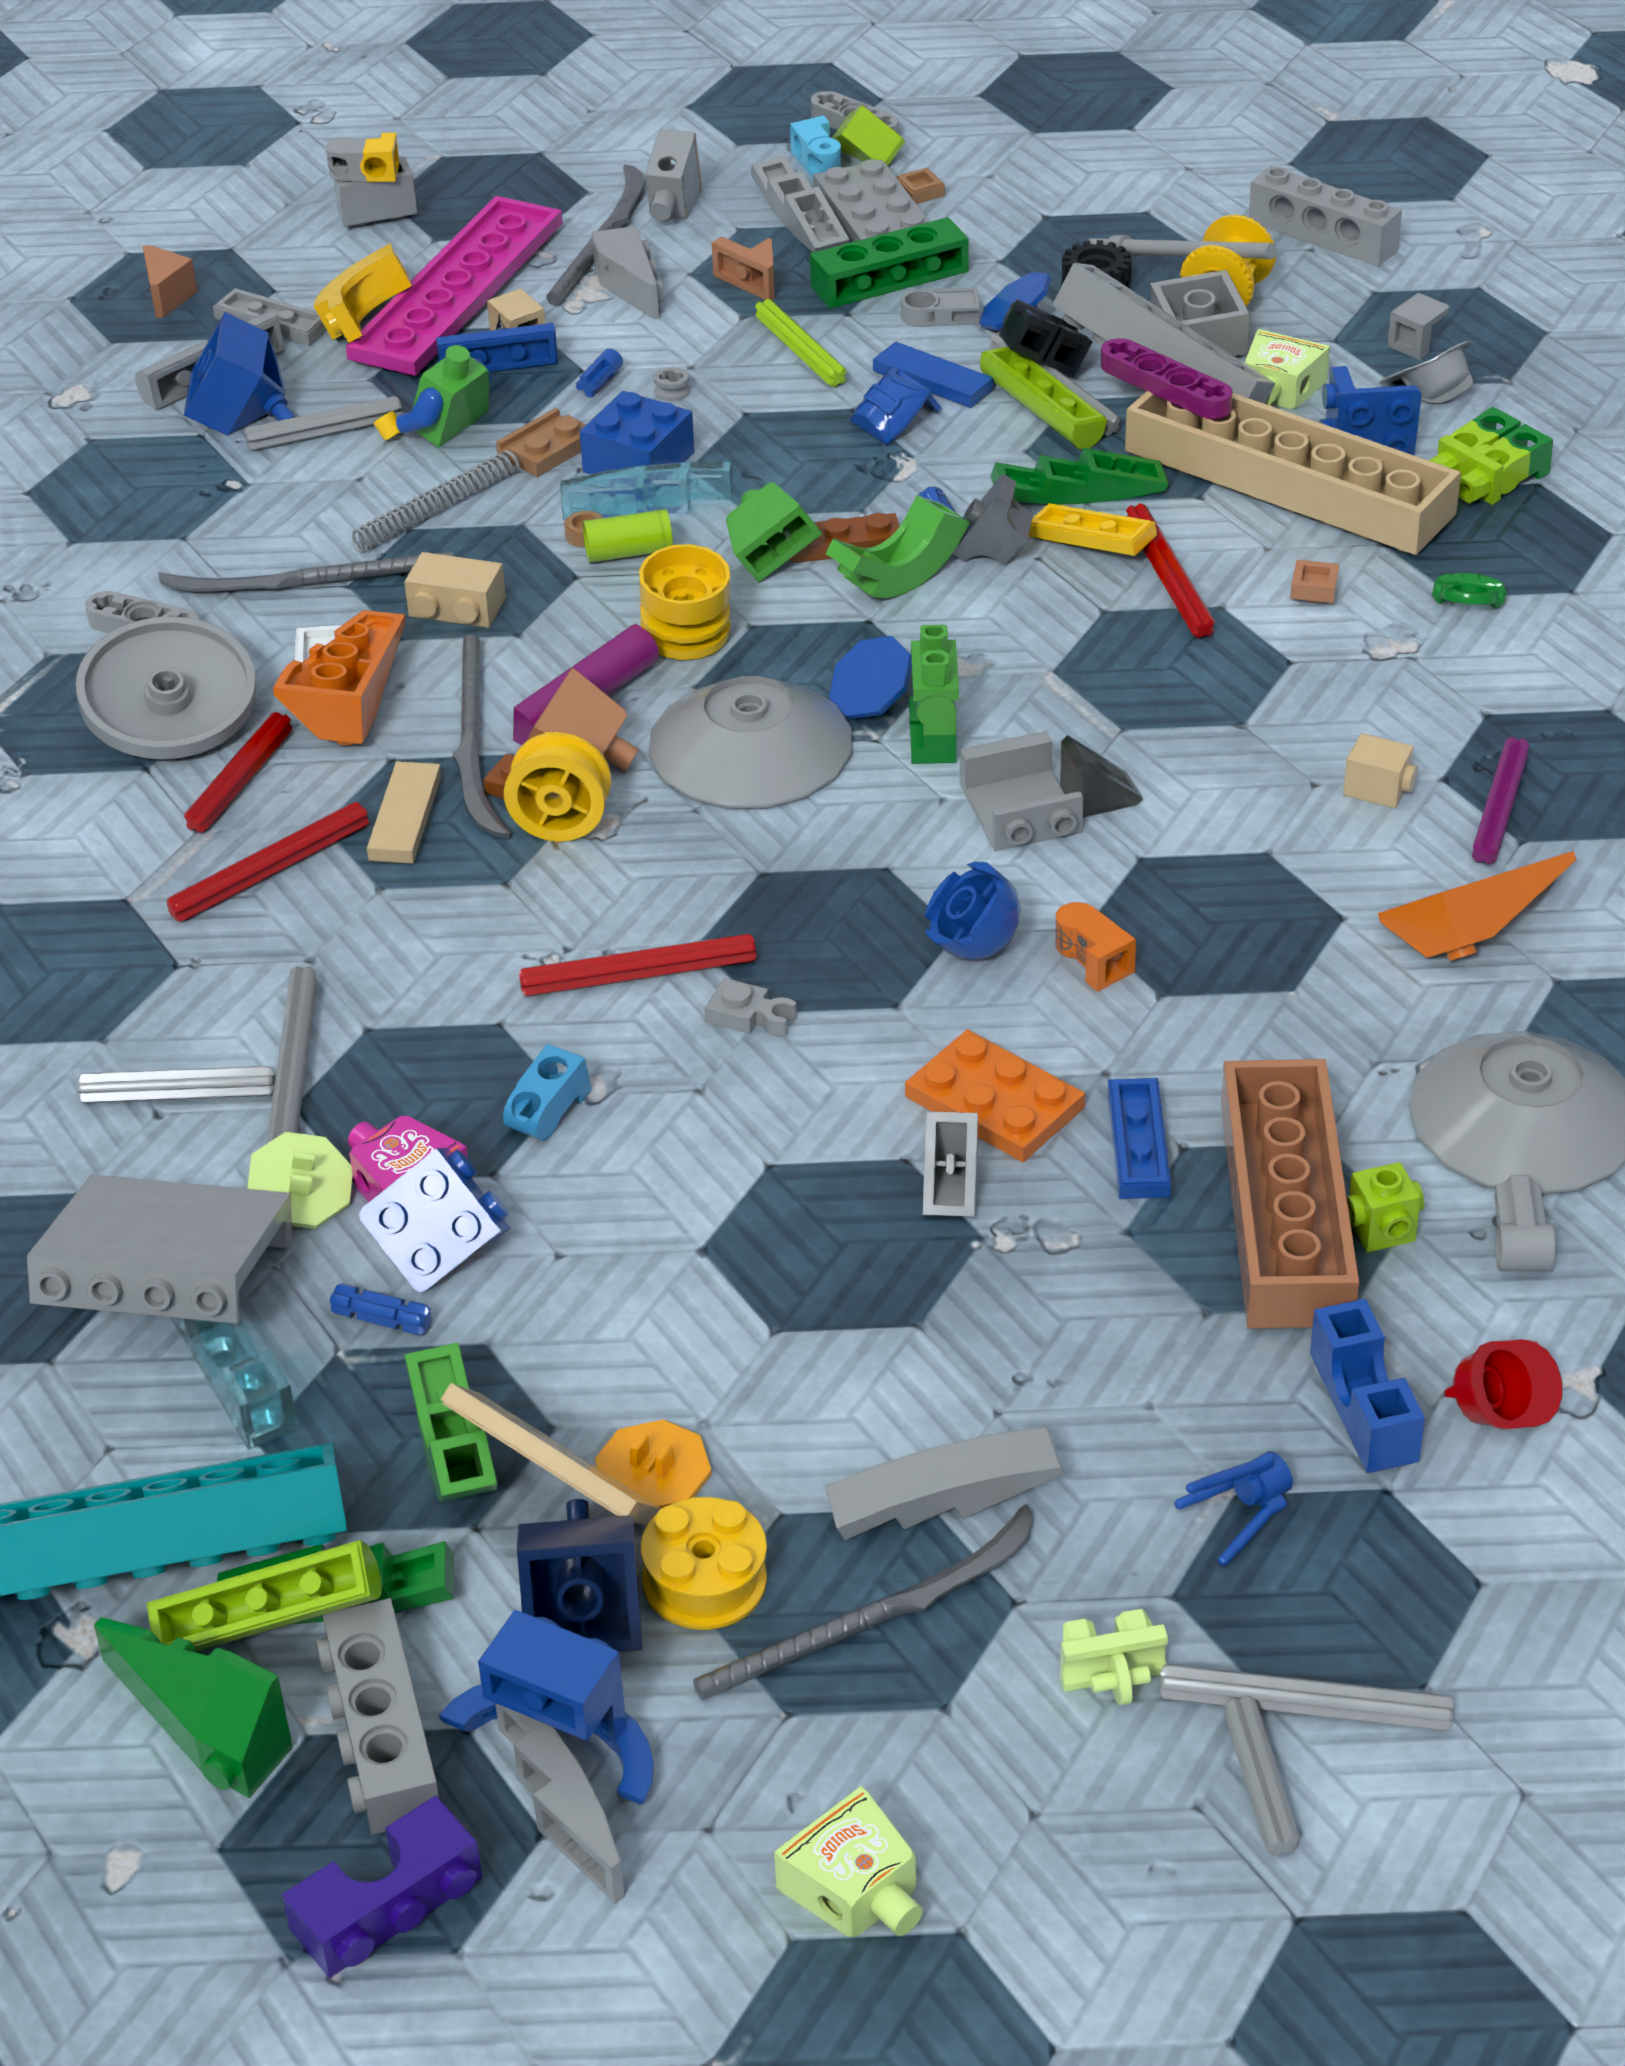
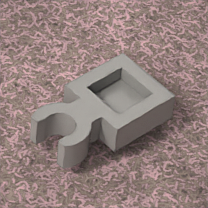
[705,978,797,1037]

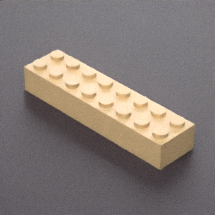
[1125,385,1461,555]

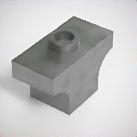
[952,473,1034,565]

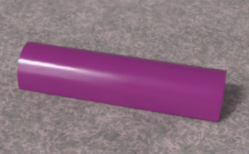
[513,623,659,745]

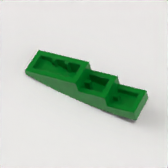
[991,448,1168,504]
[217,1541,454,1624]

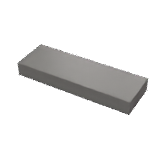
[213,288,327,346]

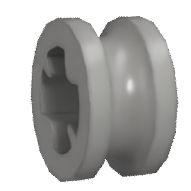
[654,367,690,402]

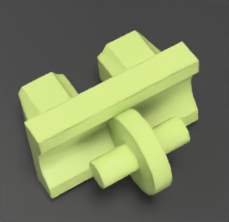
[1060,1609,1168,1705]

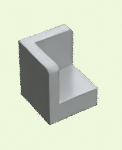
[1387,293,1449,360]

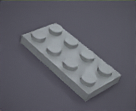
[813,159,930,242]

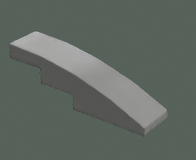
[751,155,849,252]
[825,1426,1064,1540]
[495,1703,625,1904]

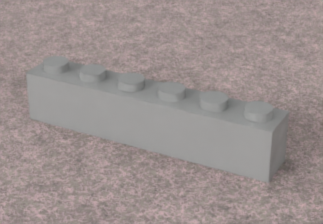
[1052,263,1276,404]

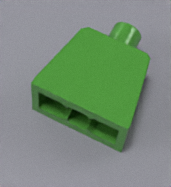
[726,482,823,583]

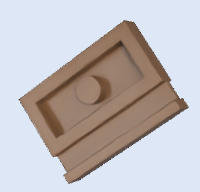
[496,408,586,478]

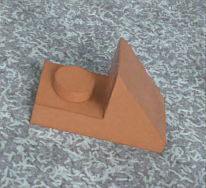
[712,237,775,300]

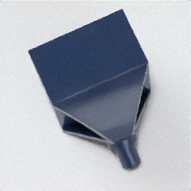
[517,1499,643,1652]

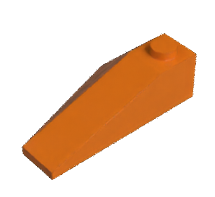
[273,610,405,745]
[1377,851,1576,961]

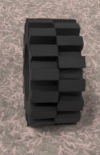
[1061,240,1132,289]

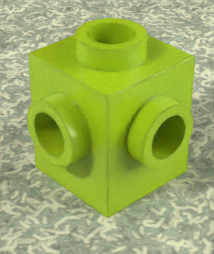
[1346,1162,1424,1253]

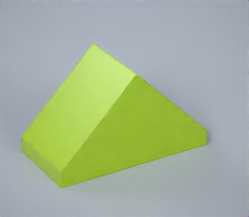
[832,105,905,166]

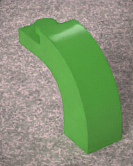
[825,495,970,598]
[404,1342,497,1502]

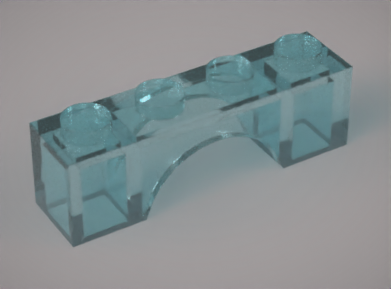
[171,1317,298,1450]

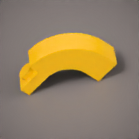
[313,243,412,343]

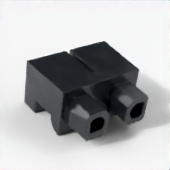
[998,299,1093,377]

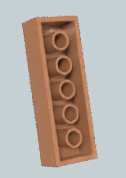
[1221,1059,1359,1329]

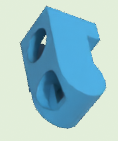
[503,1044,592,1141]

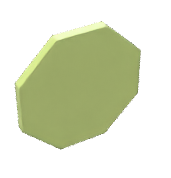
[247,1132,353,1229]

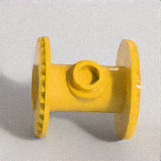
[1180,214,1276,306]

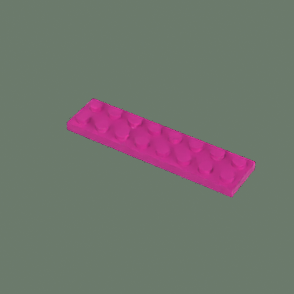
[346,196,563,376]

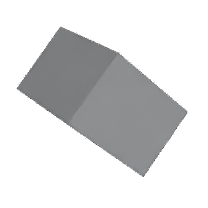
[923,1111,978,1217]

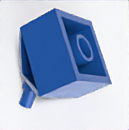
[184,312,295,436]

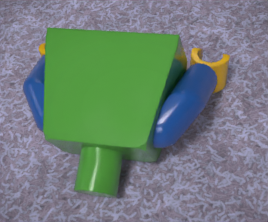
[373,345,492,448]

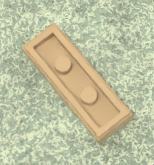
[367,761,442,864]

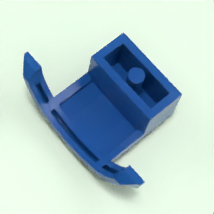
[439,1609,654,1805]

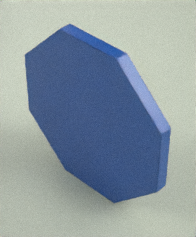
[979,272,1051,331]
[829,636,912,719]

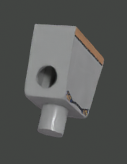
[645,129,702,221]

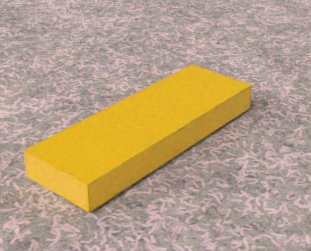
[1028,503,1157,556]

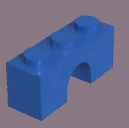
[1310,1299,1425,1473]

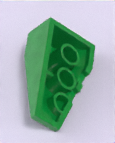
[94,1617,293,1798]

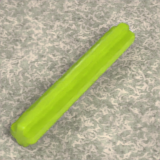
[755,299,847,387]

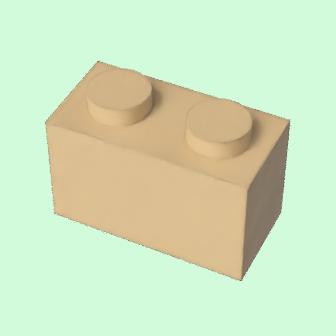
[404,552,506,628]

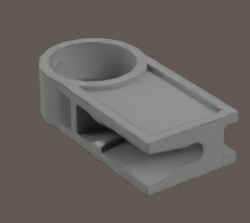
[901,288,979,327]

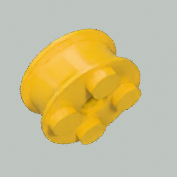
[504,732,611,842]
[641,1497,767,1630]

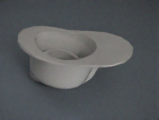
[1379,341,1473,404]

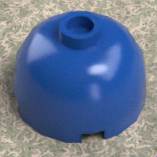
[925,861,1021,960]

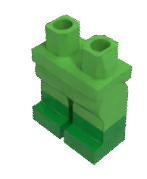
[909,624,959,764]

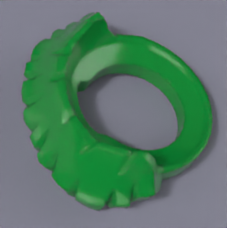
[1432,573,1506,609]

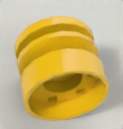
[639,544,731,660]

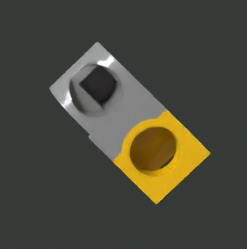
[326,132,400,182]

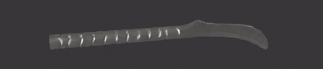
[546,164,644,306]
[158,551,453,592]
[453,635,510,840]
[693,1504,1032,1701]

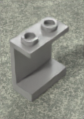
[960,731,1083,851]

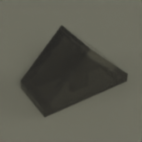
[1060,735,1143,818]

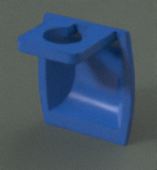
[850,367,942,445]

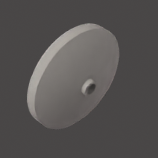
[76,616,257,759]

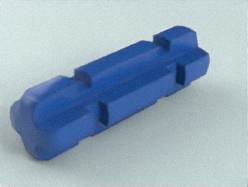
[330,1283,432,1336]

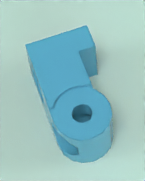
[790,115,841,177]

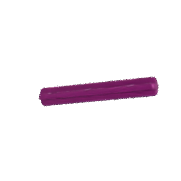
[1472,737,1529,865]

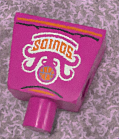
[348,1116,468,1202]

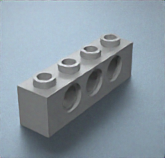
[1249,166,1402,267]
[316,1598,439,1835]

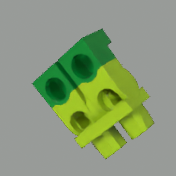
[1429,407,1553,505]

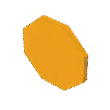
[595,1419,712,1509]

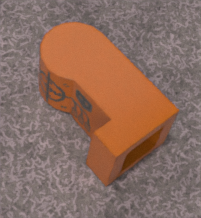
[1055,902,1136,992]

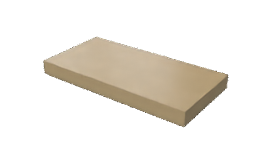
[441,1383,661,1526]

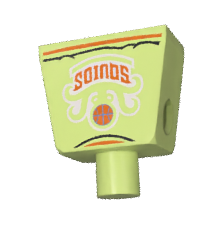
[1245,329,1330,409]
[774,1786,923,1937]

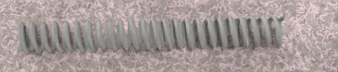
[352,450,520,553]

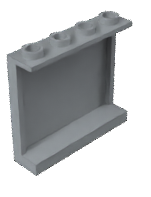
[27,1174,292,1324]

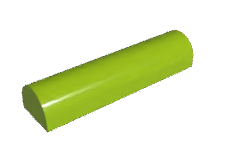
[980,346,1107,450]
[146,1540,382,1652]

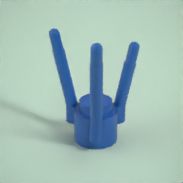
[1174,1451,1293,1566]

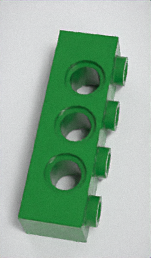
[810,217,969,309]

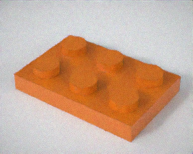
[905,1029,1085,1163]

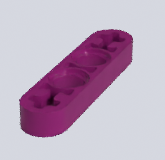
[1101,338,1233,419]

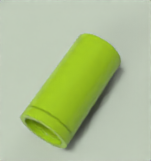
[582,509,673,563]

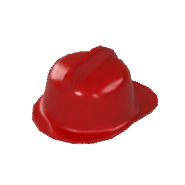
[1444,1339,1562,1430]

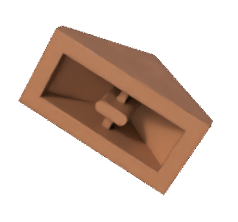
[143,245,198,319]

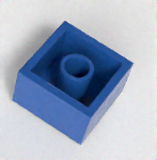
[579,391,695,494]

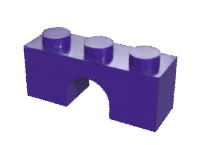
[282,1795,483,1979]

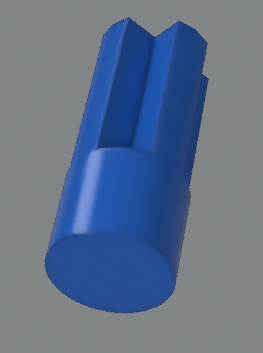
[576,348,623,397]

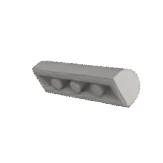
[135,312,286,411]

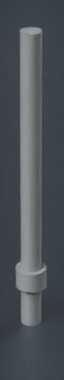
[1088,235,1276,259]

